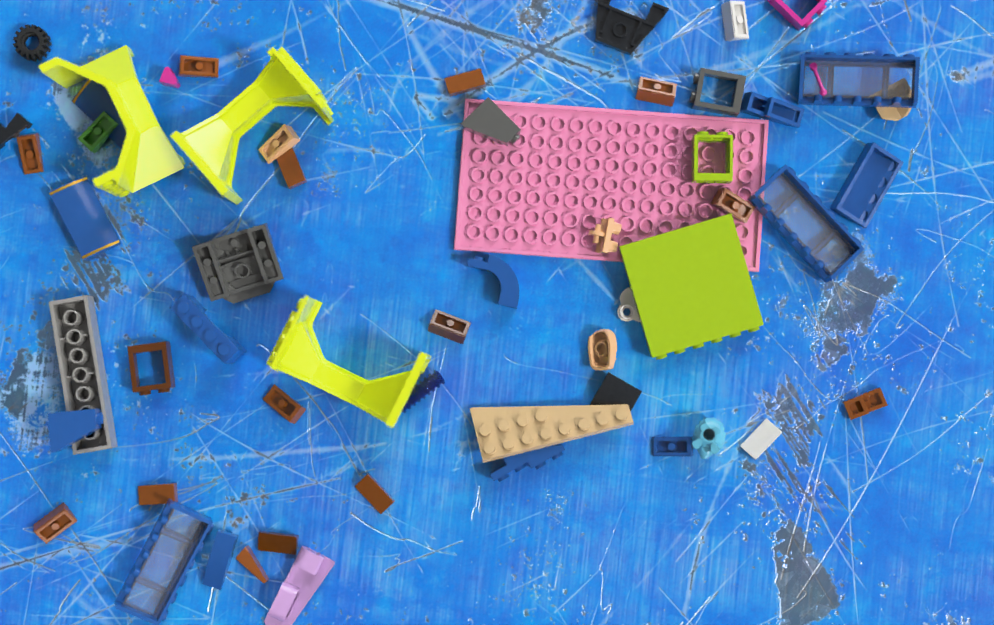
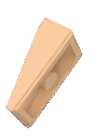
[258,124,301,164]

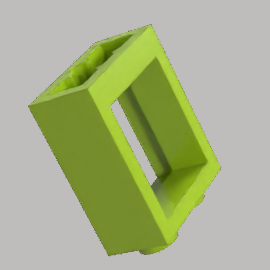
[692,131,733,184]

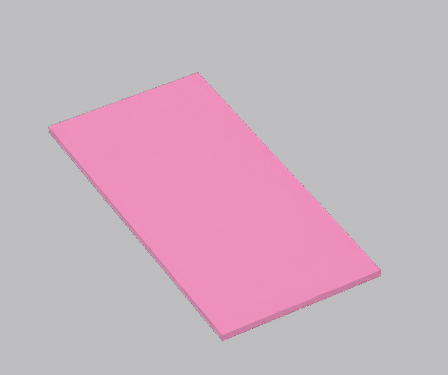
[454,98,769,272]

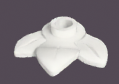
[617,287,640,322]

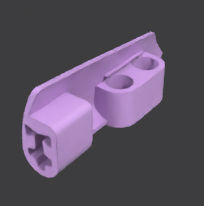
[264,546,335,625]

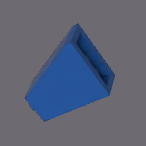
[47,409,104,453]

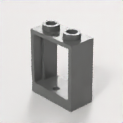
[690,68,746,117]

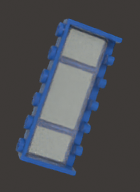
[798,52,920,108]
[748,164,864,283]
[114,498,214,625]

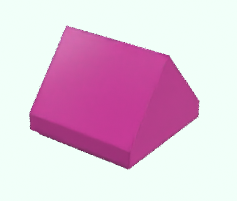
[159,67,181,88]

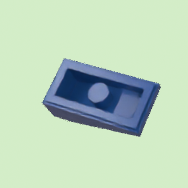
[652,437,693,456]

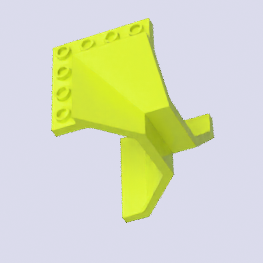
[39,45,185,197]
[171,47,334,205]
[266,295,432,428]

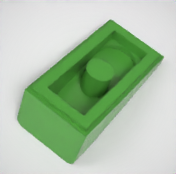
[78,111,118,153]

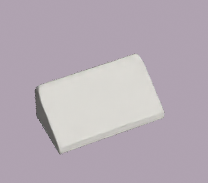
[721,1,749,41]
[740,418,782,460]

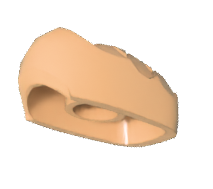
[588,329,617,371]

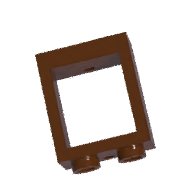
[127,341,175,396]

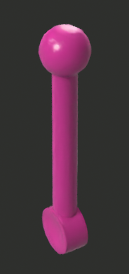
[809,62,827,96]

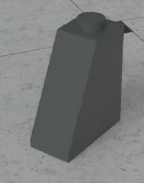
[461,97,521,146]

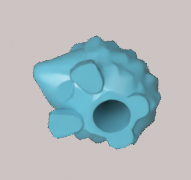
[692,417,726,459]

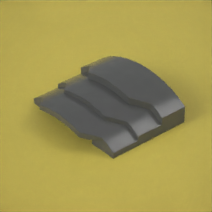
[192,223,284,304]

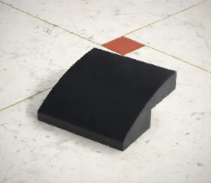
[590,372,642,412]

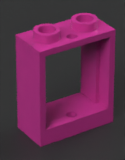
[766,0,828,31]

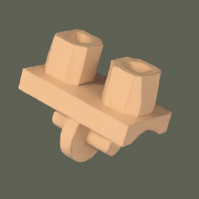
[588,218,622,253]

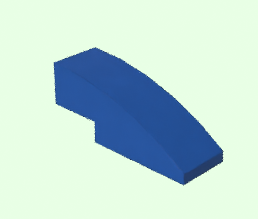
[740,92,804,128]
[203,529,238,590]

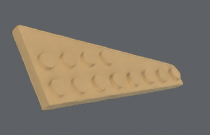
[470,404,634,463]

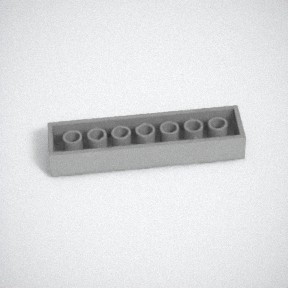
[49,295,118,455]

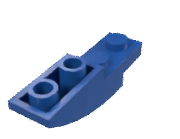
[490,445,565,482]

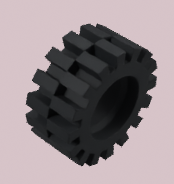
[13,25,52,62]

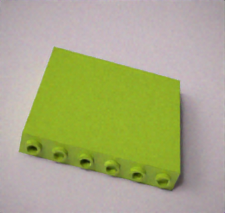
[618,213,764,360]

